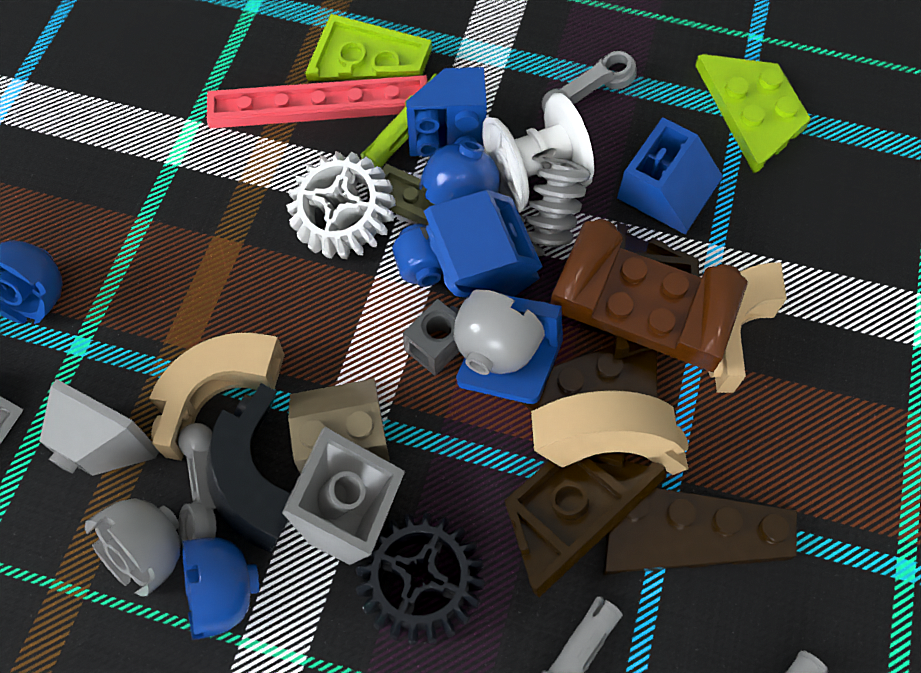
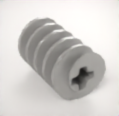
[525,157,591,247]

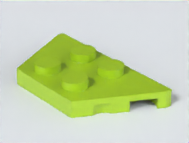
[695,54,811,173]

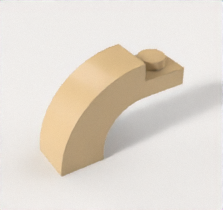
[709,262,787,393]

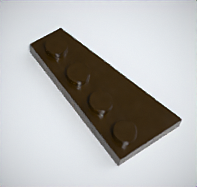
[603,488,797,575]

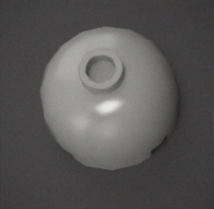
[453,290,545,375]
[85,498,181,596]

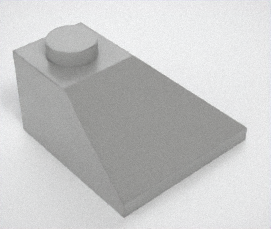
[40,379,159,476]
[282,427,405,565]

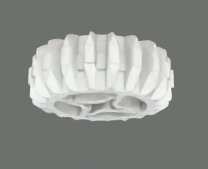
[286,151,396,259]

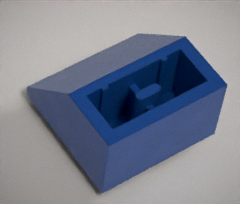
[406,67,487,157]
[617,117,723,235]
[424,190,543,293]

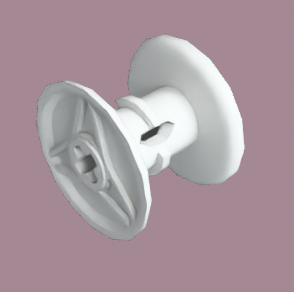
[482,93,594,213]

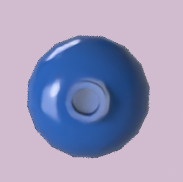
[419,140,501,205]
[0,240,62,324]
[182,538,259,640]

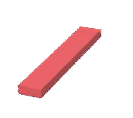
[207,75,427,129]

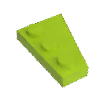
[305,14,432,81]

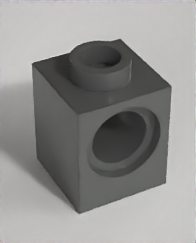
[403,299,459,376]

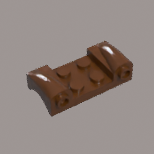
[550,219,748,372]

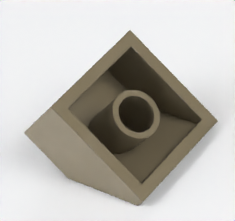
[288,378,390,474]

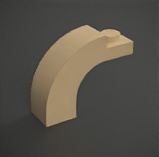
[149,333,285,461]
[531,391,688,475]

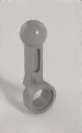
[542,51,636,112]
[178,423,216,548]

